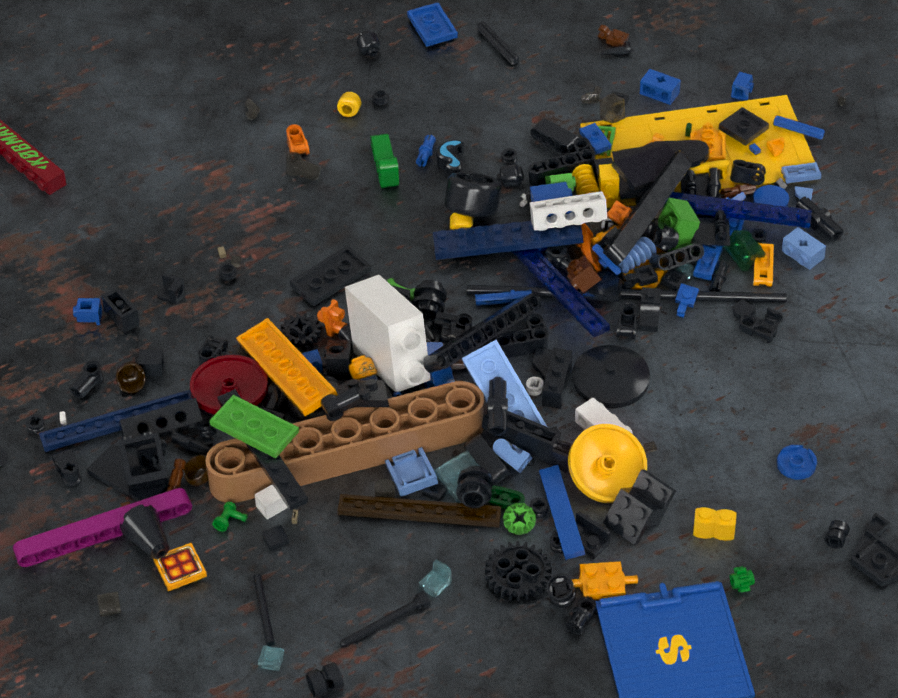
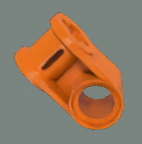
[286,124,310,158]

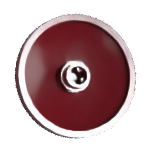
[190,355,268,414]

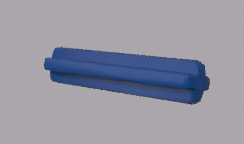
[773,115,825,140]

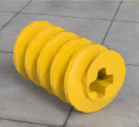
[572,164,599,195]

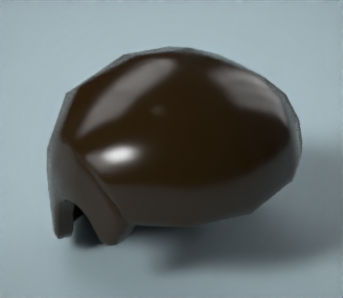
[115,362,146,394]
[183,455,208,486]

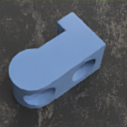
[493,439,533,473]

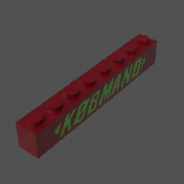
[0,120,67,195]

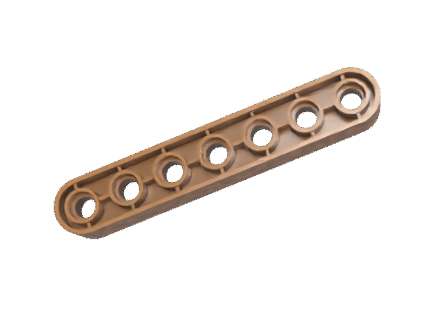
[206,381,484,503]

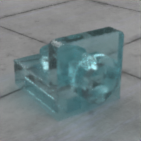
[419,560,452,598]

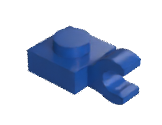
[675,283,699,318]

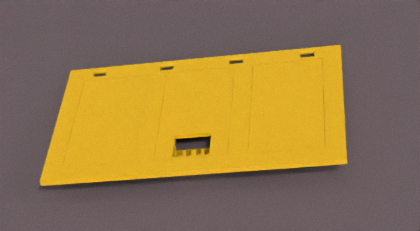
[580,95,815,208]

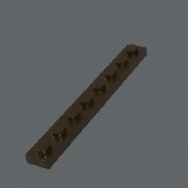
[337,494,501,527]

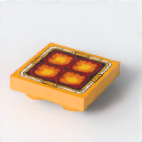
[153,543,207,591]

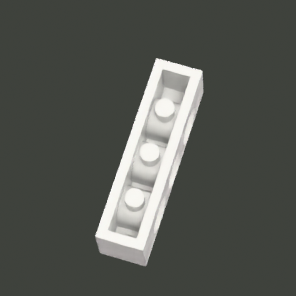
[530,191,607,231]

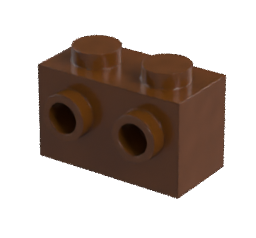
[566,255,601,293]

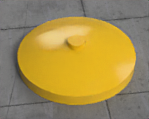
[568,424,647,503]

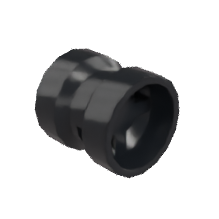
[824,520,850,549]

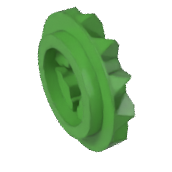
[503,503,536,535]

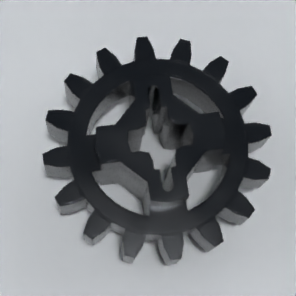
[280,313,322,349]

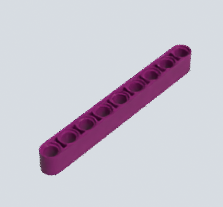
[13,488,192,567]

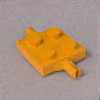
[571,561,638,600]

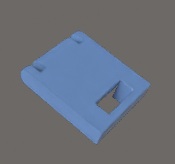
[384,447,438,497]

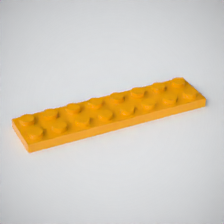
[236,318,338,416]

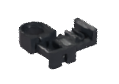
[739,307,783,343]

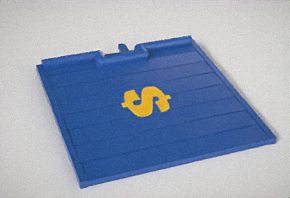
[596,581,755,698]

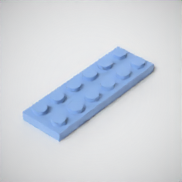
[462,340,547,455]

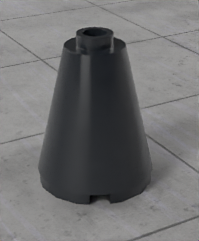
[120,504,170,559]

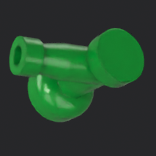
[212,501,248,532]

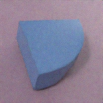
[794,186,813,200]

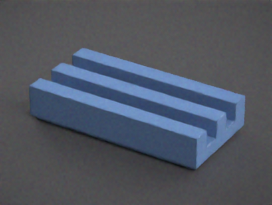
[781,162,821,184]

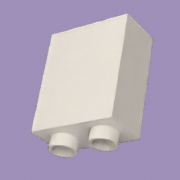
[345,275,431,392]

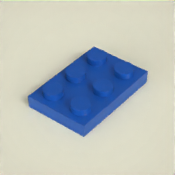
[407,2,458,47]

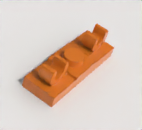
[576,223,602,273]

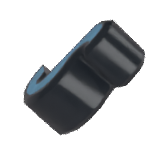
[436,139,464,178]

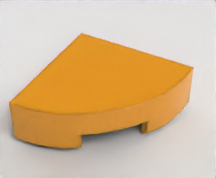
[766,137,785,157]

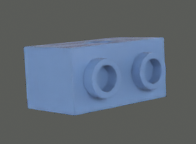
[782,227,826,270]

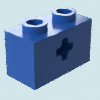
[639,69,681,105]

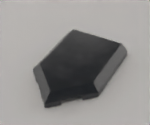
[581,270,623,302]

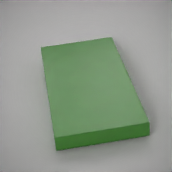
[210,395,299,458]

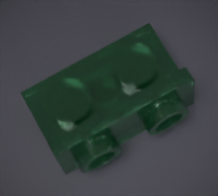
[724,230,766,271]

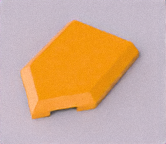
[690,122,726,162]

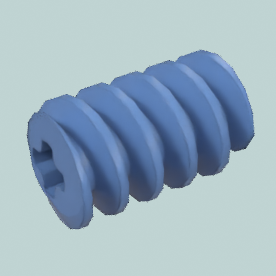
[618,237,657,274]

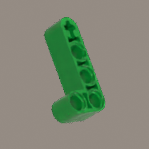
[370,134,399,188]

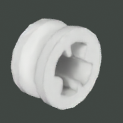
[526,377,544,396]

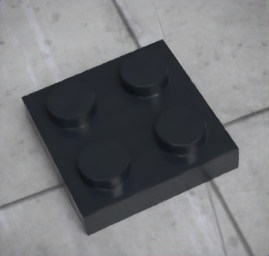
[719,107,769,146]

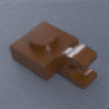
[598,25,629,47]

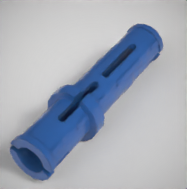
[475,290,532,306]

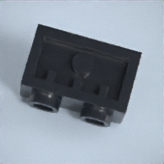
[575,511,610,559]

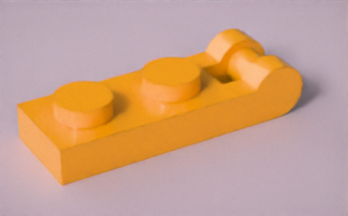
[753,243,774,287]

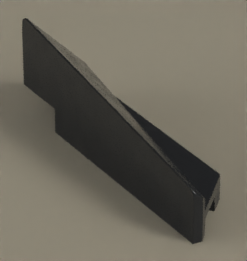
[482,411,572,473]

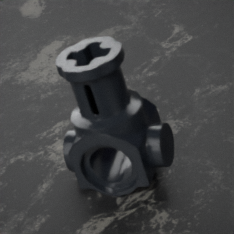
[542,245,572,275]

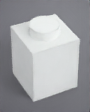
[255,484,287,519]

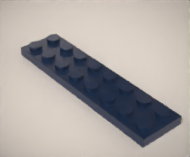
[433,221,584,260]

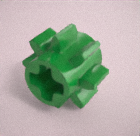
[729,566,755,593]

